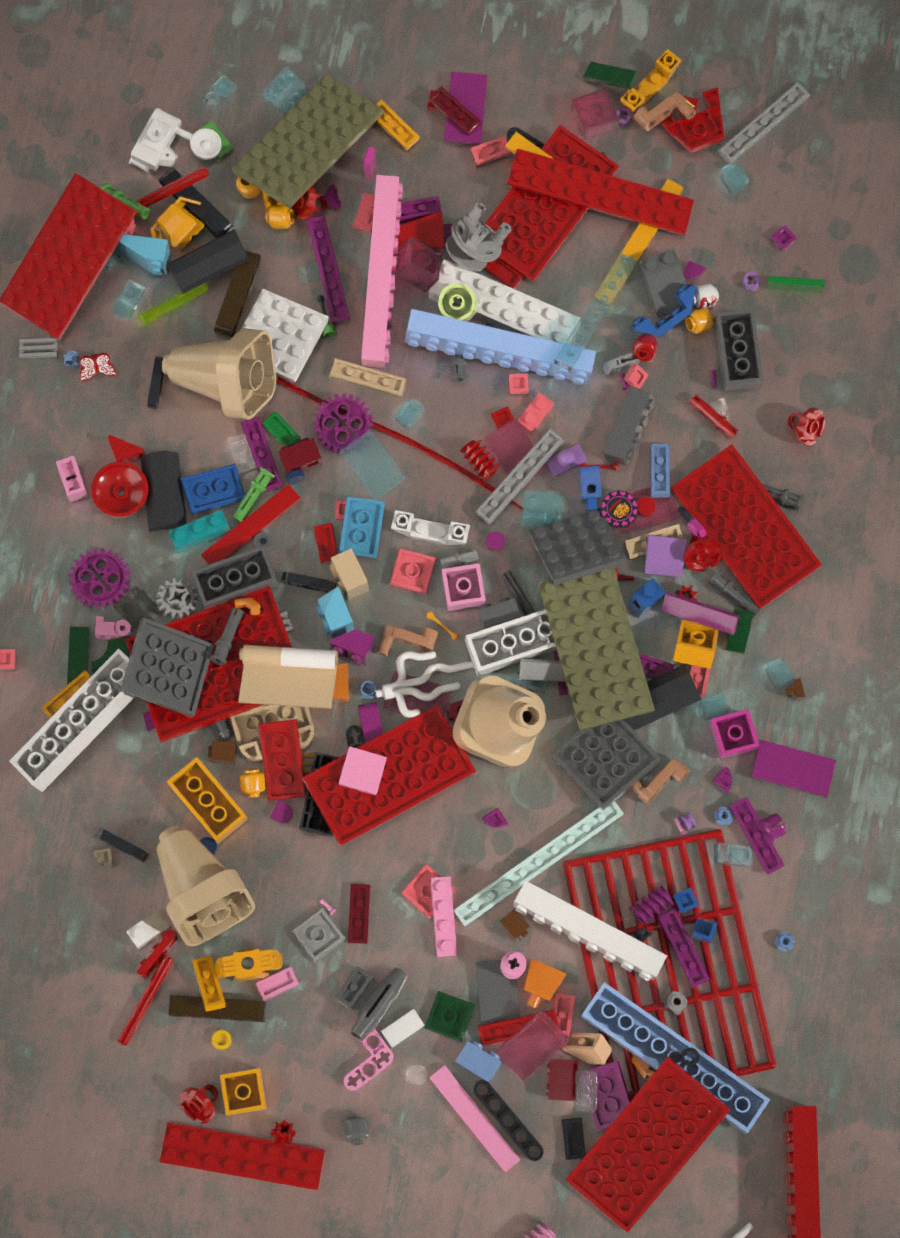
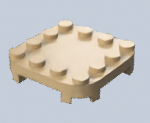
[230,705,315,762]

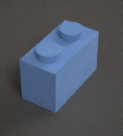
[455,1040,502,1083]

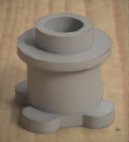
[664,991,687,1015]

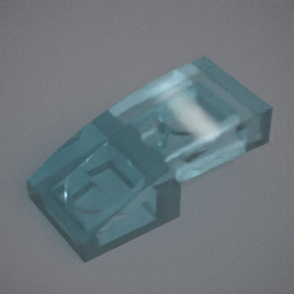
[112,279,147,319]

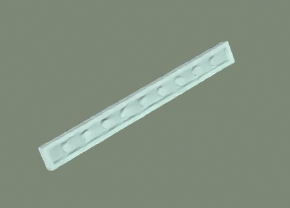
[453,801,624,927]

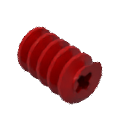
[460,440,500,481]

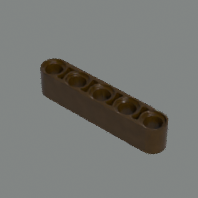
[214,250,261,338]
[168,995,267,1022]

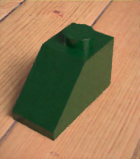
[725,609,753,654]

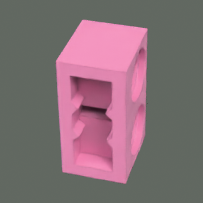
[56,456,88,502]

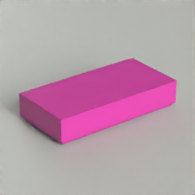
[363,147,376,179]

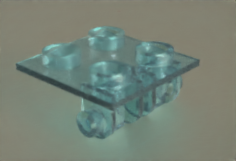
[262,65,310,115]
[523,490,562,528]

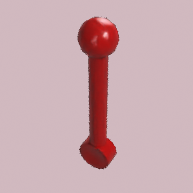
[579,463,619,470]

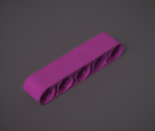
[358,702,383,743]

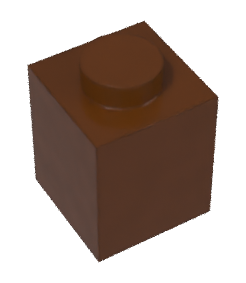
[208,741,237,764]
[499,908,530,941]

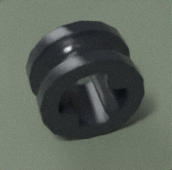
[632,926,652,942]
[680,1048,699,1066]

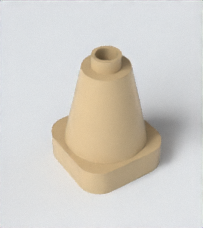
[162,328,276,420]
[453,676,546,767]
[156,826,255,946]

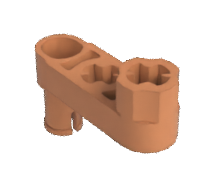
[634,92,696,131]
[376,625,439,656]
[631,758,690,804]

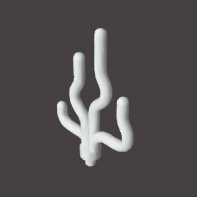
[375,651,474,718]

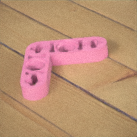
[344,1018,394,1091]

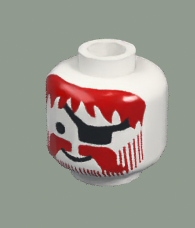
[692,283,719,309]

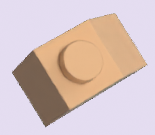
[562,1033,612,1065]

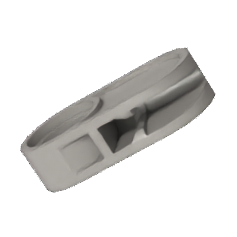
[602,353,640,375]

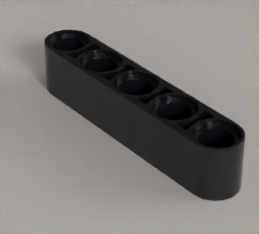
[158,167,234,238]
[473,1080,544,1161]

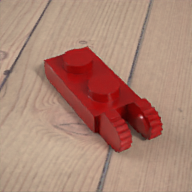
[136,929,178,979]

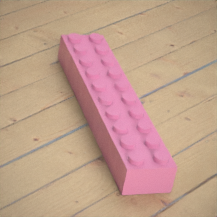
[361,175,403,369]

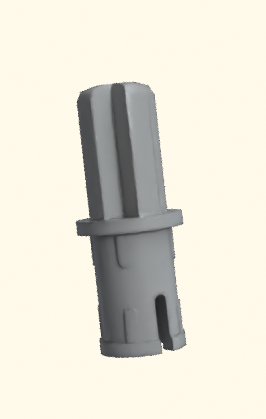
[440,549,478,569]

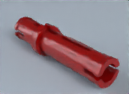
[689,394,739,440]

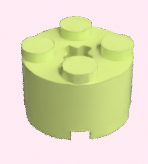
[438,283,478,321]

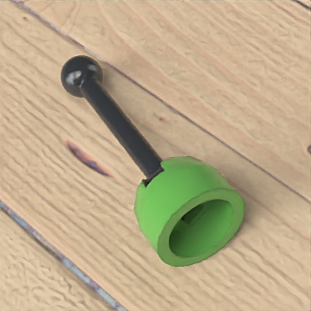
[317,295,337,338]

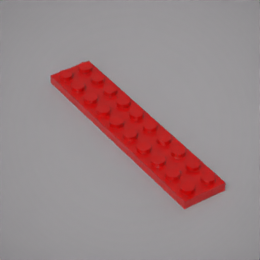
[507,148,694,236]

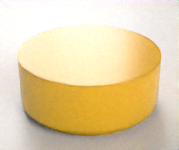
[211,1029,232,1050]

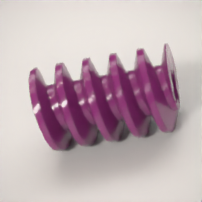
[629,885,674,925]

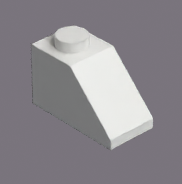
[126,910,172,950]

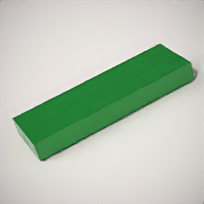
[766,276,825,293]

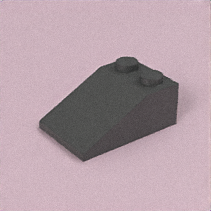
[637,249,686,318]

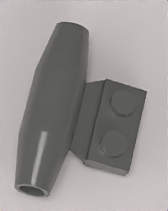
[335,966,408,1041]

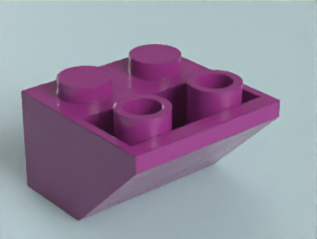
[329,629,375,666]

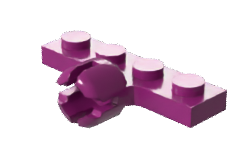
[730,797,787,875]

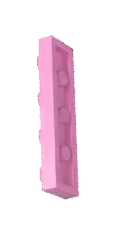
[430,876,457,957]

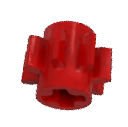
[675,584,698,601]
[270,1119,296,1147]

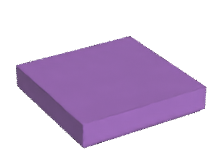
[643,535,686,577]

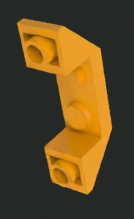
[620,49,681,112]

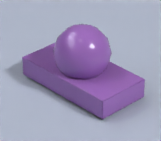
[546,444,587,478]

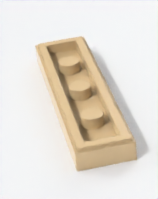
[329,358,407,398]

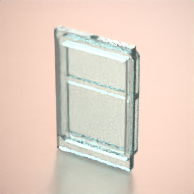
[340,430,406,500]

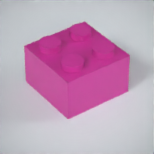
[709,709,760,760]

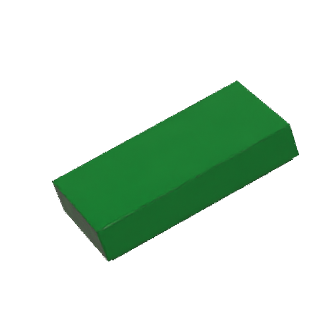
[262,411,301,447]

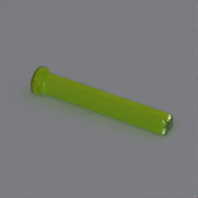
[138,283,208,326]

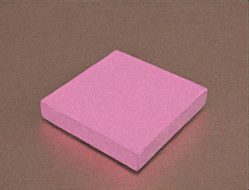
[338,746,387,796]

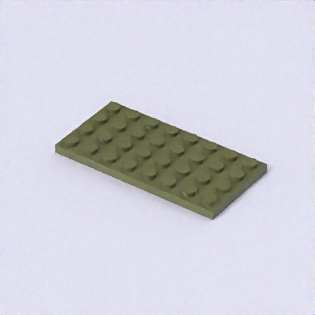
[232,74,383,208]
[538,567,655,731]

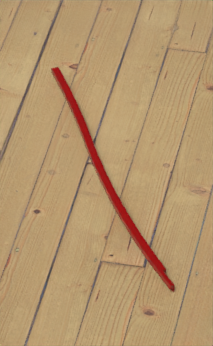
[276,376,523,511]

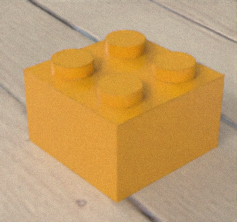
[673,619,719,669]
[220,1068,267,1116]

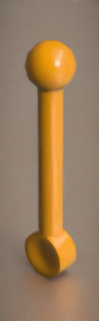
[427,612,459,640]

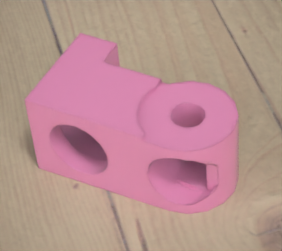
[95,616,132,639]

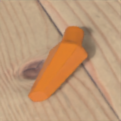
[632,1055,655,1079]

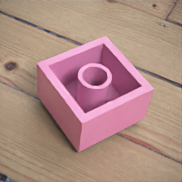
[441,563,486,611]

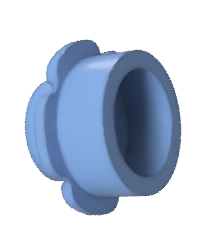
[63,351,81,367]
[359,680,378,699]
[714,806,733,826]
[775,932,795,951]

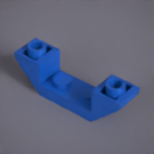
[629,283,695,336]

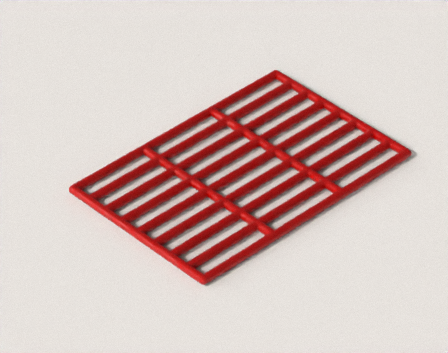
[563,829,777,1099]

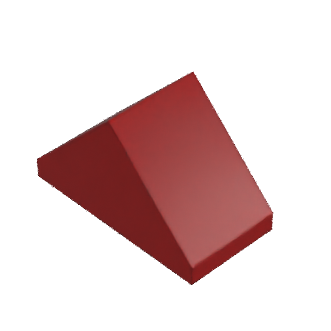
[107,435,145,463]

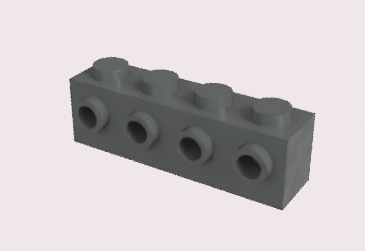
[603,386,655,466]

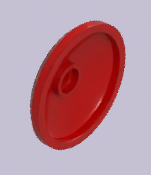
[91,462,149,518]

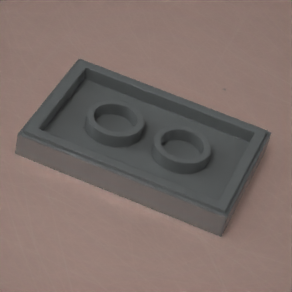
[476,960,520,1022]

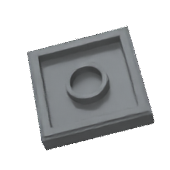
[291,907,346,963]

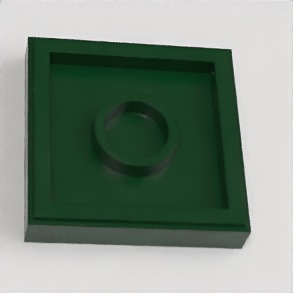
[424,991,476,1043]

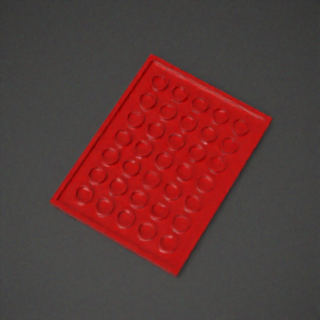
[125,586,292,743]

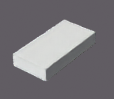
[381,1009,425,1048]

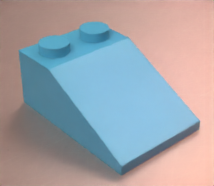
[115,234,171,275]

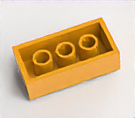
[167,757,248,844]

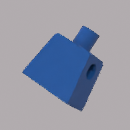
[578,466,602,511]
[627,578,666,619]

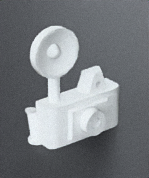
[129,108,221,173]

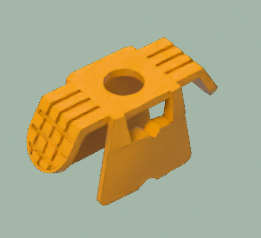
[150,197,204,249]
[215,948,282,982]

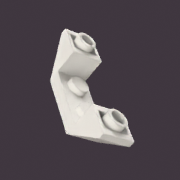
[391,510,470,545]

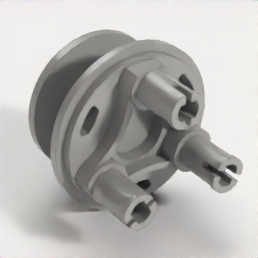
[446,203,511,271]

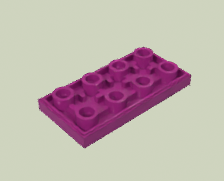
[444,72,488,145]
[751,740,836,798]

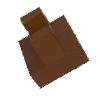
[785,678,806,701]

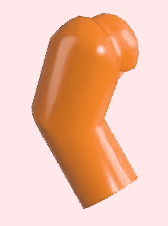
[235,598,261,615]

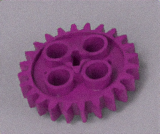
[313,393,374,455]
[68,548,131,610]

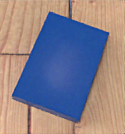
[181,464,245,515]

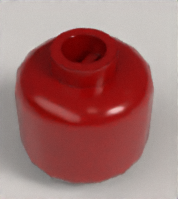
[632,334,658,362]

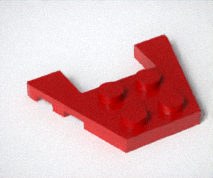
[659,87,724,153]

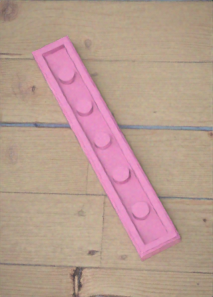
[429,1065,520,1172]

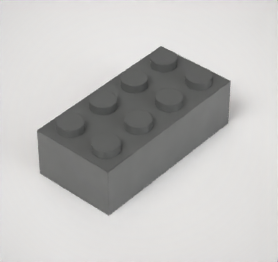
[714,309,764,391]
[191,545,278,609]

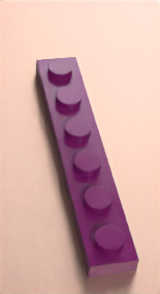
[307,215,350,324]

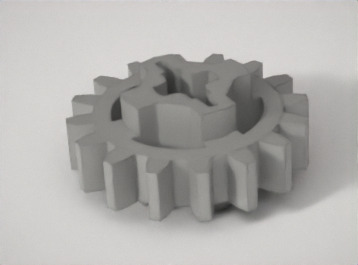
[156,578,198,620]

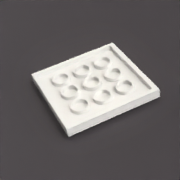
[241,289,329,383]

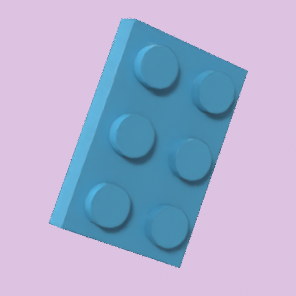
[339,496,385,559]

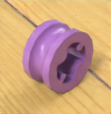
[614,108,631,127]
[743,272,760,291]
[679,811,697,831]

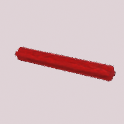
[136,167,209,207]
[117,955,174,1046]

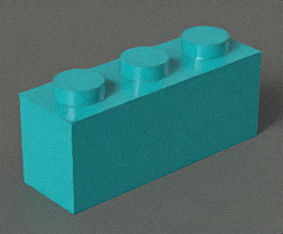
[169,510,230,554]

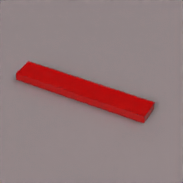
[201,484,301,565]

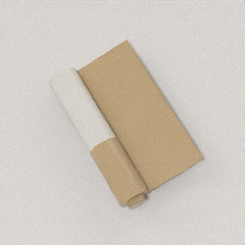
[239,645,338,709]

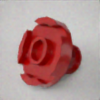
[291,186,327,220]
[788,407,826,446]
[683,535,722,571]
[179,1084,218,1124]

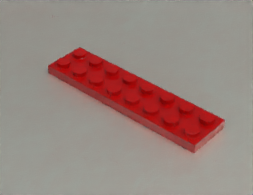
[160,1122,325,1190]

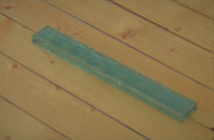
[554,253,638,371]

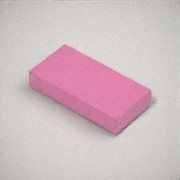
[255,966,299,1001]

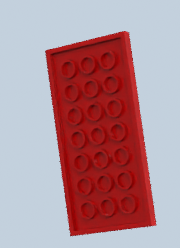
[485,125,620,283]
[0,173,137,340]
[670,444,822,609]
[302,705,476,847]
[565,1056,731,1233]

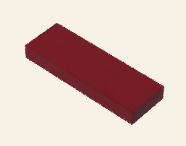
[429,86,481,136]
[348,884,370,944]

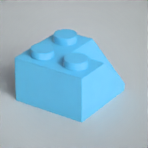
[316,587,354,639]

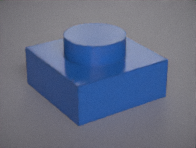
[672,887,699,914]

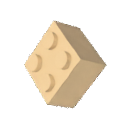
[329,548,369,600]

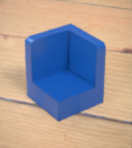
[690,918,718,944]

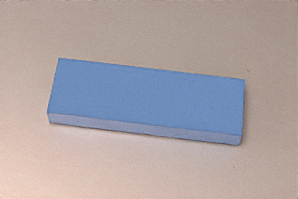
[650,443,670,497]

